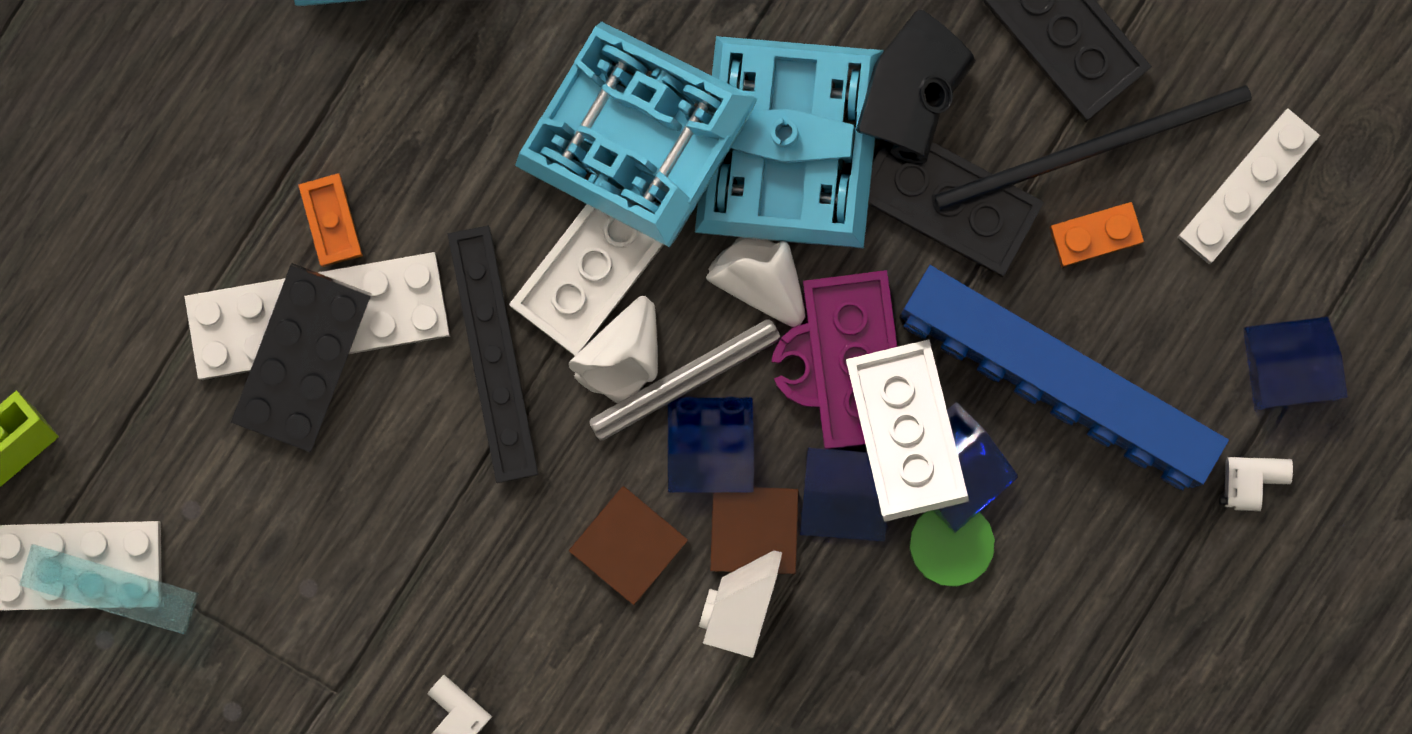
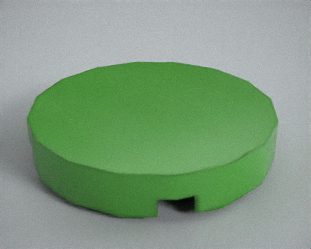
[909,503,995,587]

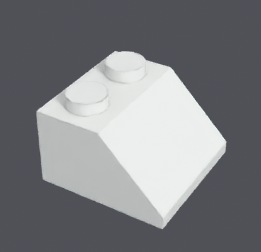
[699,550,782,658]

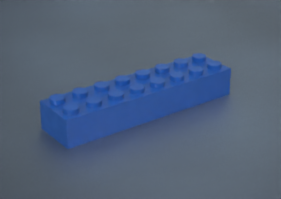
[899,265,1229,490]

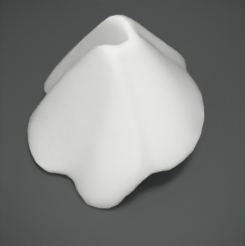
[706,237,806,327]
[569,296,658,404]

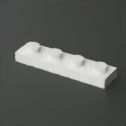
[1177,108,1320,264]

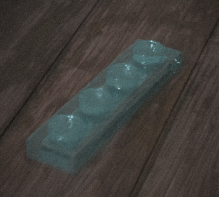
[19,544,199,634]

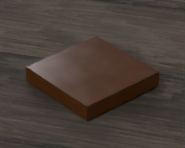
[569,486,688,605]
[710,486,798,574]

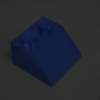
[1243,317,1348,411]
[800,448,887,542]

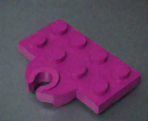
[771,270,897,450]

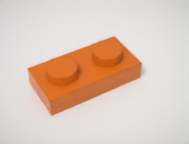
[298,173,363,267]
[1049,202,1144,267]

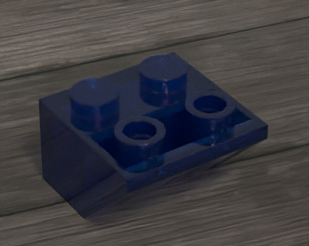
[668,397,754,492]
[933,402,1018,533]

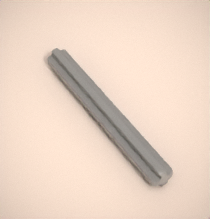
[589,319,780,441]

